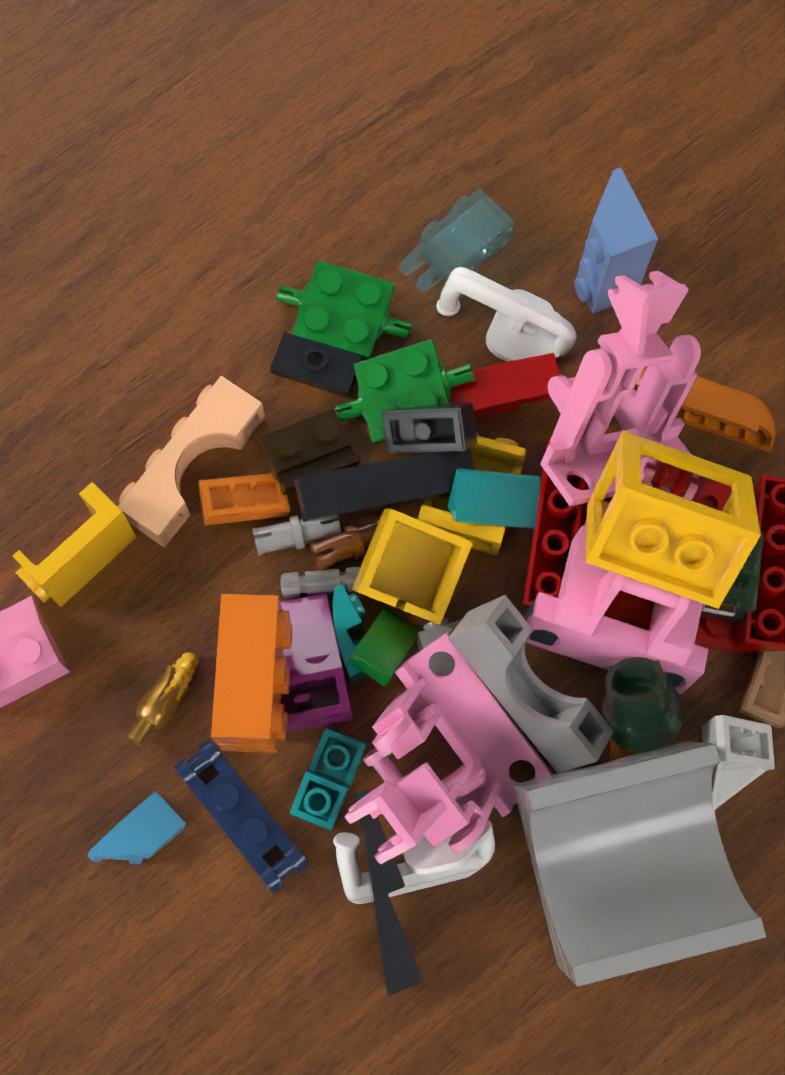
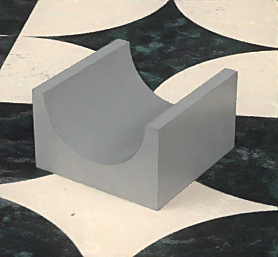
[513,741,766,987]

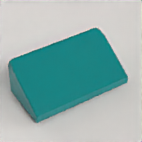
[447,468,540,529]

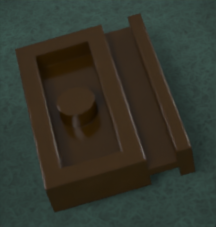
[257,409,361,495]

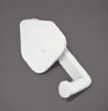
[436,267,577,362]
[333,820,495,904]

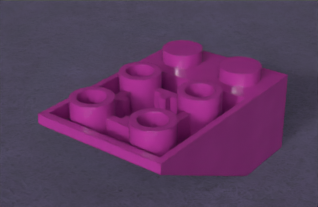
[280,593,352,734]

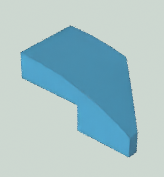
[88,791,186,864]

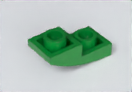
[347,607,420,687]

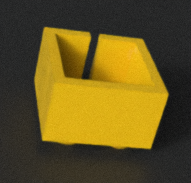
[352,509,473,625]

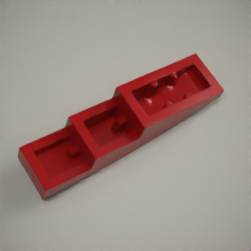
[451,353,559,424]

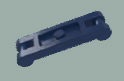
[174,738,309,894]

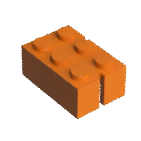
[211,594,293,753]

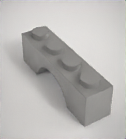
[448,595,614,773]

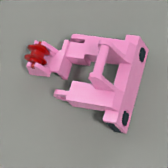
[522,456,709,695]

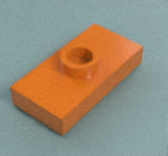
[197,473,290,526]

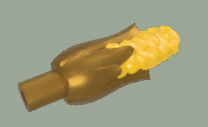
[127,652,199,746]

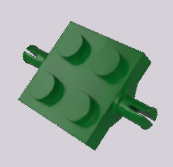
[276,260,412,361]
[335,339,475,446]

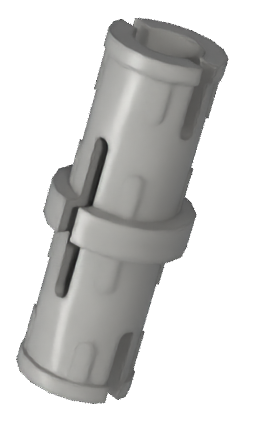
[252,515,341,556]

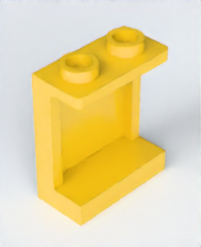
[418,432,527,556]
[12,482,137,607]

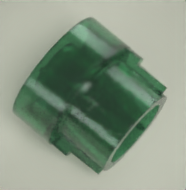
[602,657,682,752]

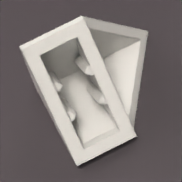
[702,715,775,810]

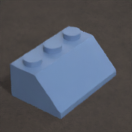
[574,167,658,314]

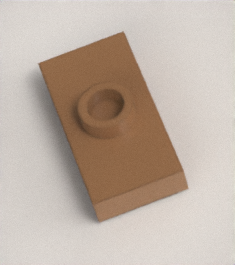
[738,651,785,729]

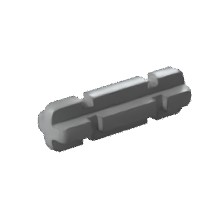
[280,567,360,598]

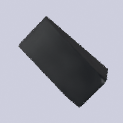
[382,402,477,453]

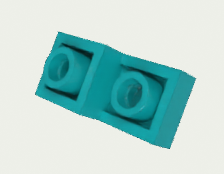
[333,584,367,685]
[290,726,368,831]

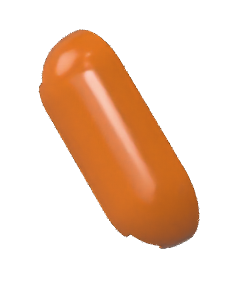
[633,366,776,453]

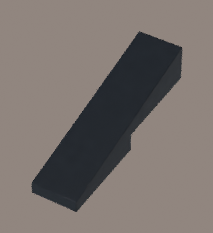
[294,448,475,522]
[356,791,423,997]

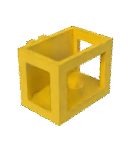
[586,430,761,609]

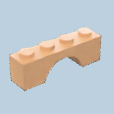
[118,376,265,548]

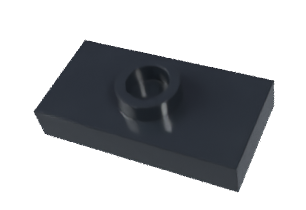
[270,332,362,398]

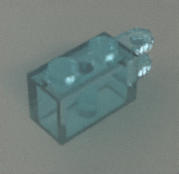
[398,188,514,293]

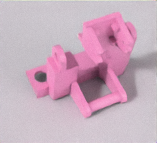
[540,271,701,506]
[344,632,553,864]

